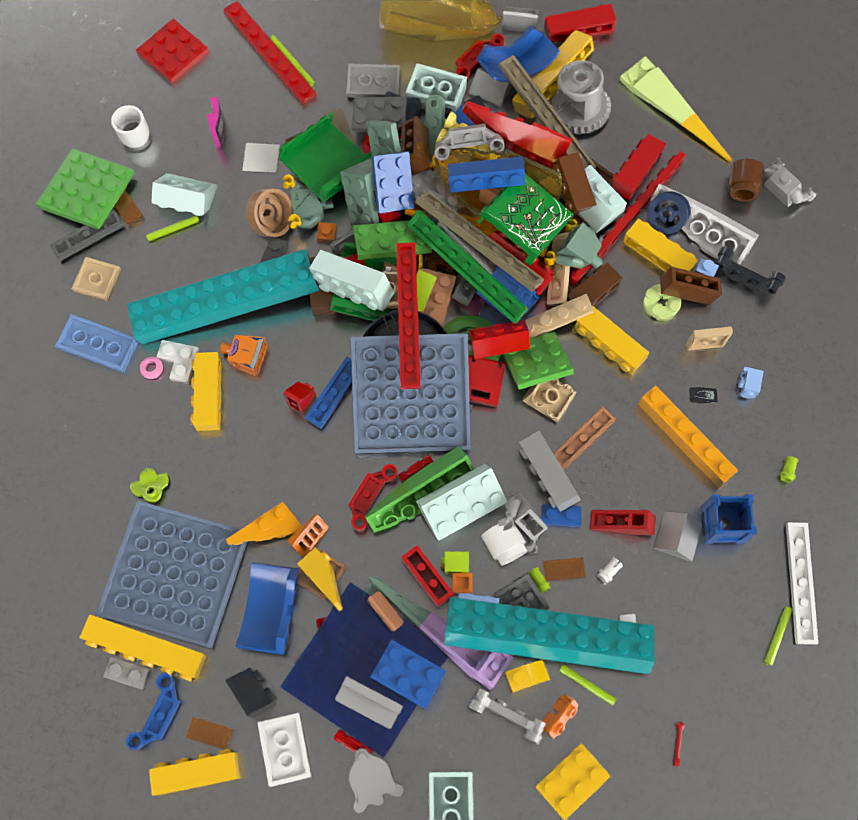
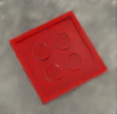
[136,18,209,83]

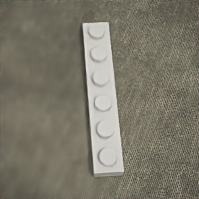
[786,523,819,645]

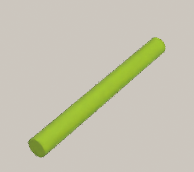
[270,35,315,86]

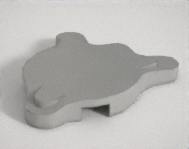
[349,748,404,813]

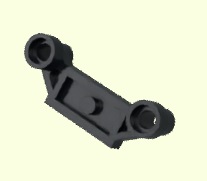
[715,247,786,294]

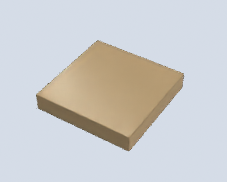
[72,257,121,301]
[686,326,733,351]

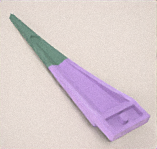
[368,576,513,690]

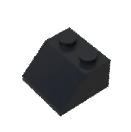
[225,668,275,718]

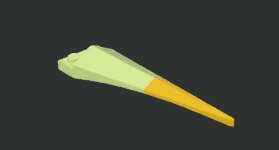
[619,56,732,162]

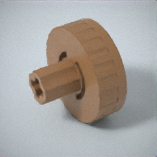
[246,189,293,237]

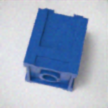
[477,265,539,322]
[702,494,757,544]

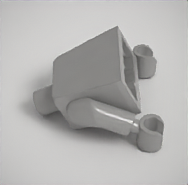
[763,157,818,207]
[498,493,548,555]

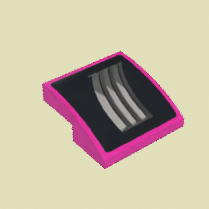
[207,96,225,149]

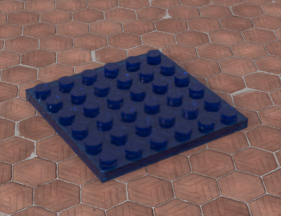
[280,582,448,758]

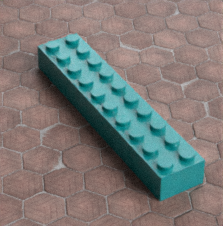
[127,249,319,345]
[444,597,655,674]

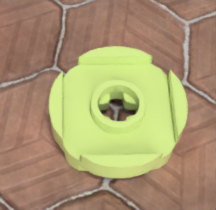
[643,284,681,321]

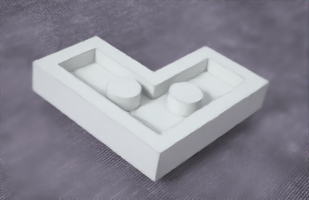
[157,340,199,384]

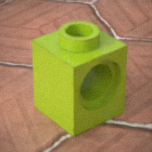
[441,551,469,575]

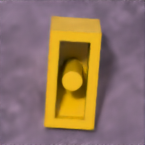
[504,660,550,694]

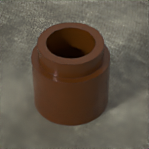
[728,159,764,202]

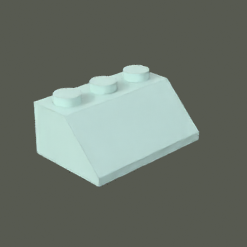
[560,165,627,234]
[152,173,217,216]

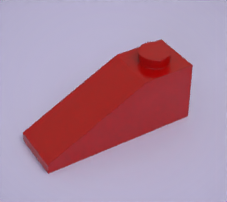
[590,510,656,535]

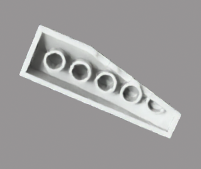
[650,184,759,265]

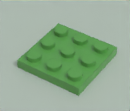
[503,331,574,389]

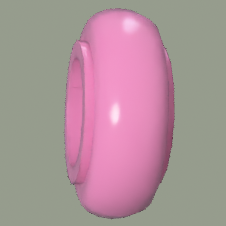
[140,357,163,379]

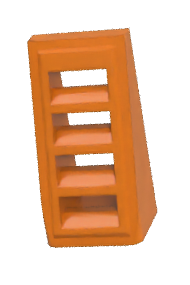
[287,514,329,557]

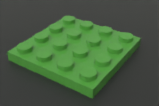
[36,148,135,230]

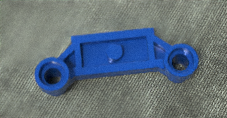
[126,673,181,750]

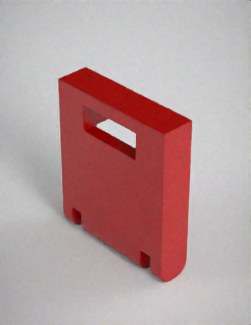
[468,354,506,407]

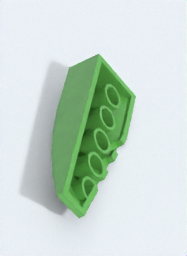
[365,446,474,533]

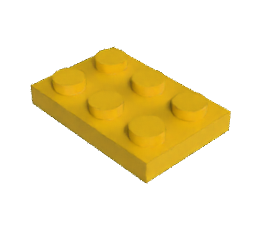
[535,743,611,820]

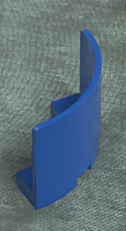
[477,26,560,82]
[236,562,299,655]

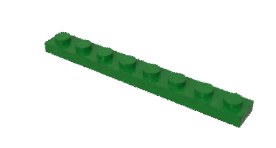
[407,210,528,323]

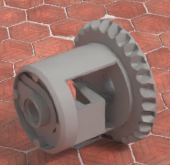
[549,60,611,134]

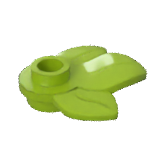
[130,468,169,503]

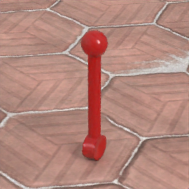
[673,722,685,767]

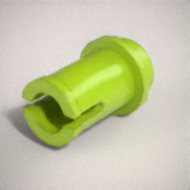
[780,456,798,483]
[528,567,551,594]

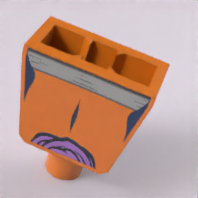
[220,335,268,377]

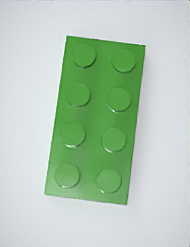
[353,220,432,260]

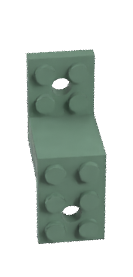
[340,120,401,225]

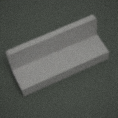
[335,676,403,729]

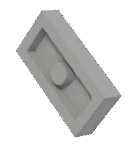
[103,657,151,690]

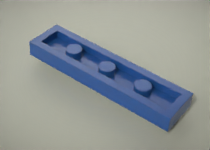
[305,357,352,429]

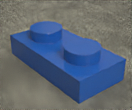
[541,504,581,527]

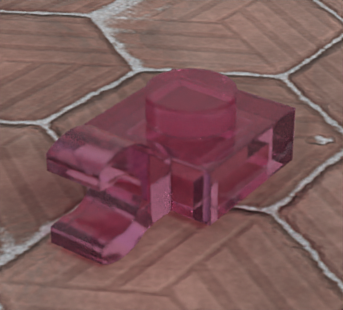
[452,295,486,316]

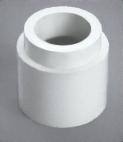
[111,105,149,148]
[481,522,527,566]

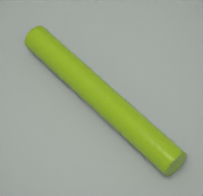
[146,215,200,241]
[764,606,793,666]
[559,664,617,705]

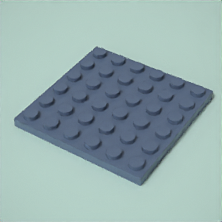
[351,334,471,453]
[95,501,248,649]

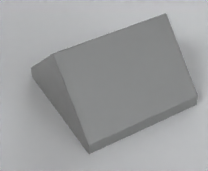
[502,6,539,32]
[469,67,513,108]
[653,511,702,562]

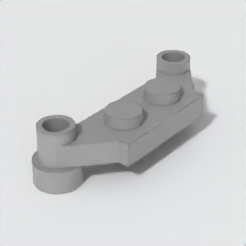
[434,124,505,160]
[467,688,546,744]

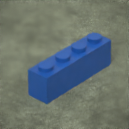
[448,156,526,192]

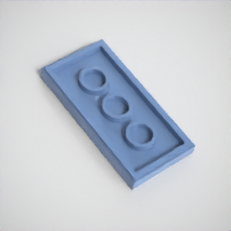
[55,314,139,373]

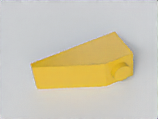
[297,547,343,611]

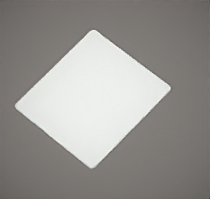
[242,143,280,173]

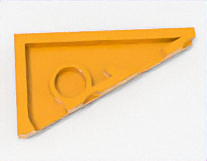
[226,501,302,545]

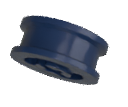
[647,191,691,234]

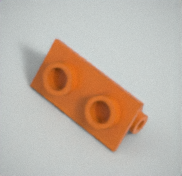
[542,694,578,739]

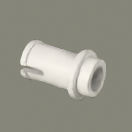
[597,557,623,583]

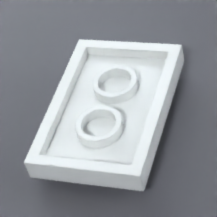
[258,713,312,787]

